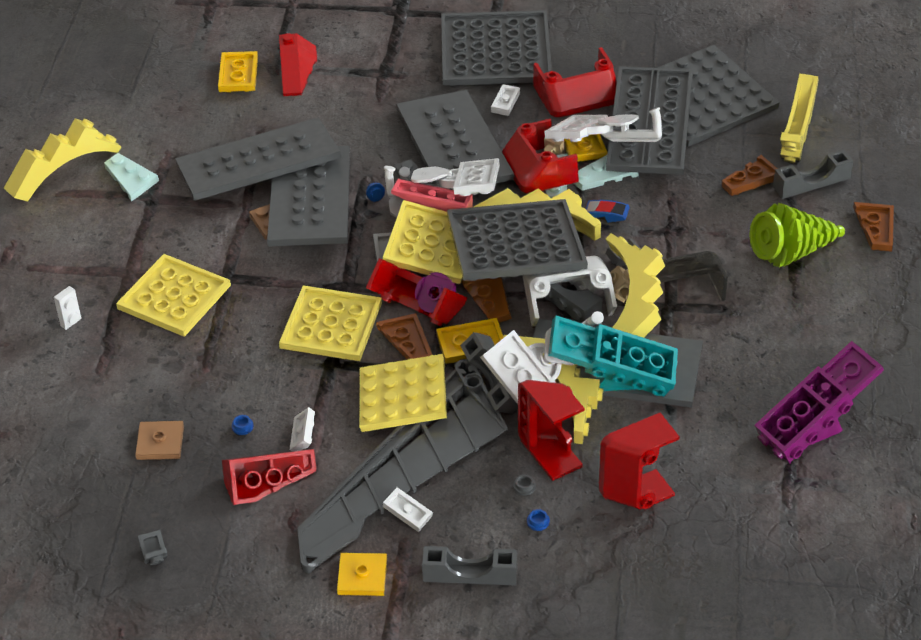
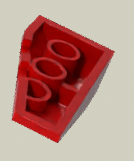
[279,33,317,97]
[222,449,316,505]

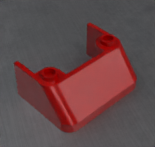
[533,47,617,117]
[502,119,579,193]
[366,258,468,326]
[518,380,585,481]
[599,412,680,509]

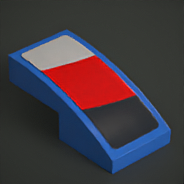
[586,200,630,223]

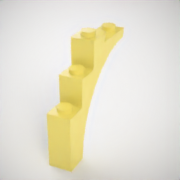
[780,73,819,163]
[4,118,121,202]
[474,188,601,241]
[606,233,665,338]
[503,335,603,444]

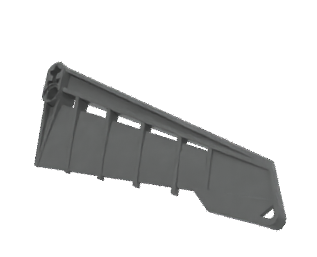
[297,359,508,573]

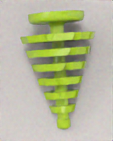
[749,203,845,267]

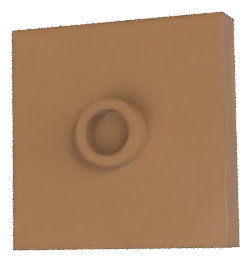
[136,421,184,460]

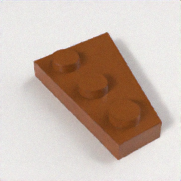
[722,155,778,196]
[853,202,894,252]
[461,277,512,323]
[376,313,432,360]

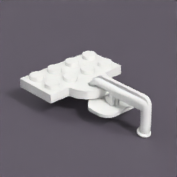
[545,107,662,142]
[384,158,500,198]
[480,311,604,404]

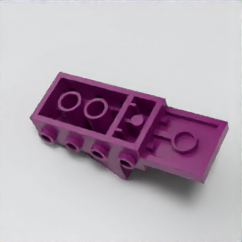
[754,341,884,463]

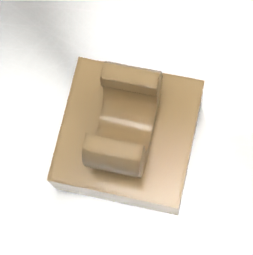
[544,138,565,155]

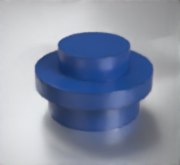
[366,183,385,202]
[232,415,254,435]
[527,509,550,531]

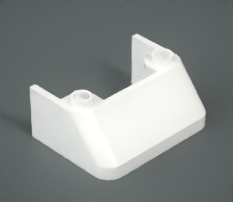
[523,256,617,327]

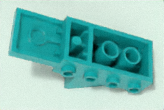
[548,316,678,397]

